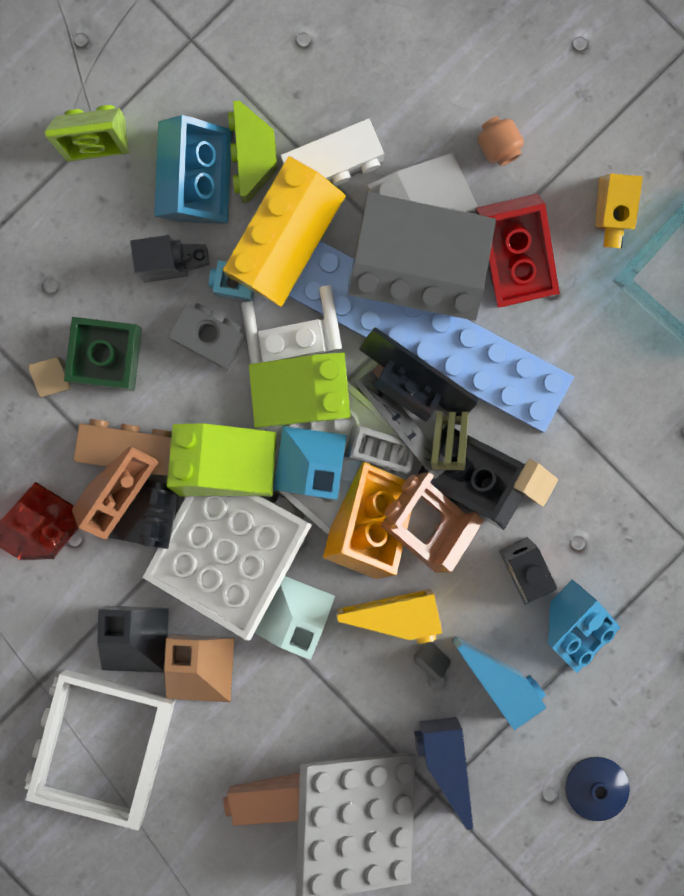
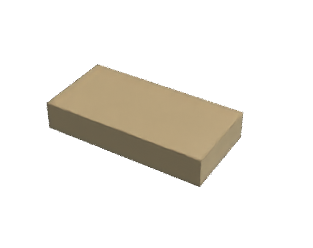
[514,459,559,507]

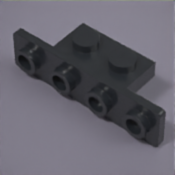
[359,327,479,422]

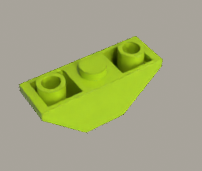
[228,100,278,203]

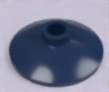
[566,757,630,821]

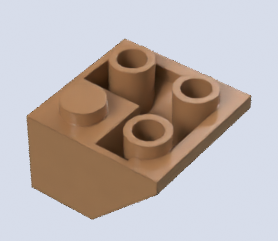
[164,634,235,702]

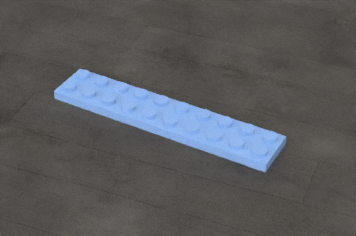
[288,241,574,433]

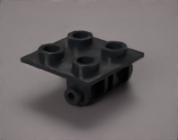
[108,480,179,549]

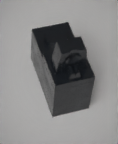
[130,235,210,283]

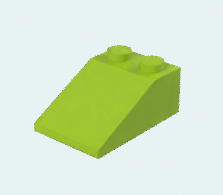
[45,105,129,162]
[249,352,351,428]
[167,423,277,497]

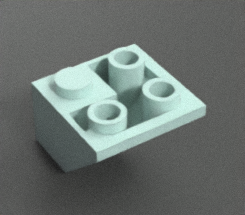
[254,576,335,660]

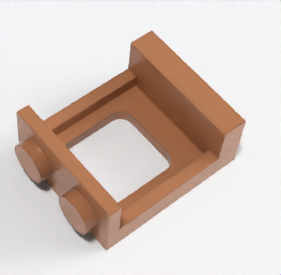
[380,472,484,573]

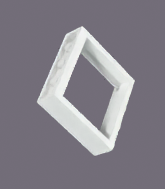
[25,670,176,831]

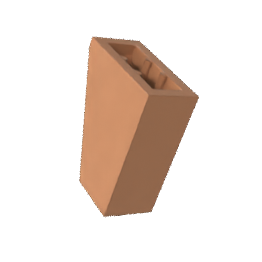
[223,773,300,826]

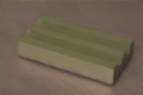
[431,412,469,470]

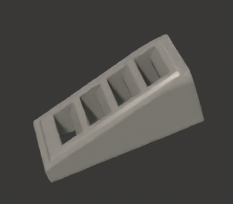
[344,426,415,475]

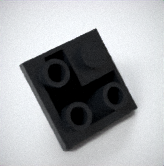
[97,606,169,673]

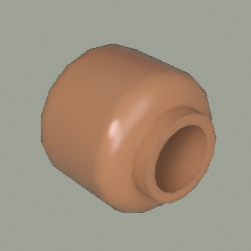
[477,116,524,167]

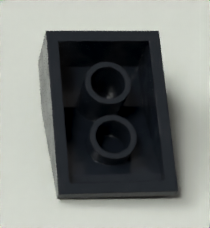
[418,425,525,530]

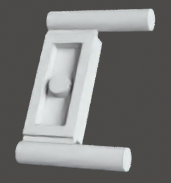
[240,285,342,364]

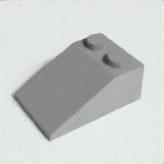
[367,152,478,213]

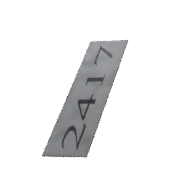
[354,371,446,479]

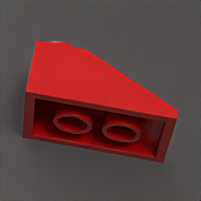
[476,193,560,308]

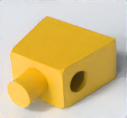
[595,173,643,249]

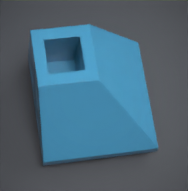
[273,426,347,500]
[548,579,621,673]

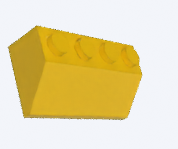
[223,156,346,308]

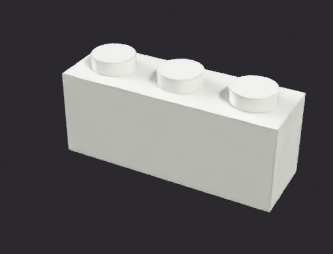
[281,118,384,186]

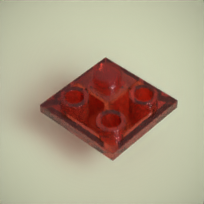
[0,482,79,560]

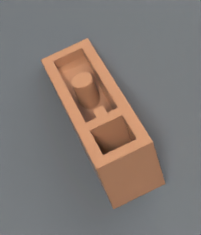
[72,446,158,540]

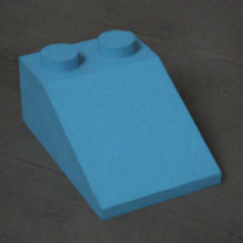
[452,637,547,731]

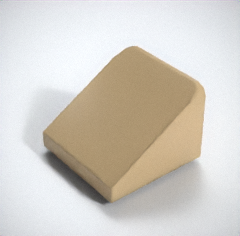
[28,357,71,398]

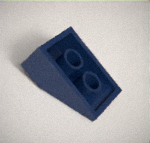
[414,717,473,830]

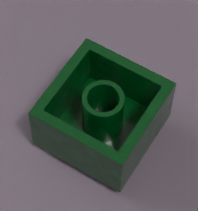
[64,317,142,391]

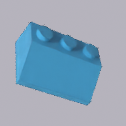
[154,115,232,224]

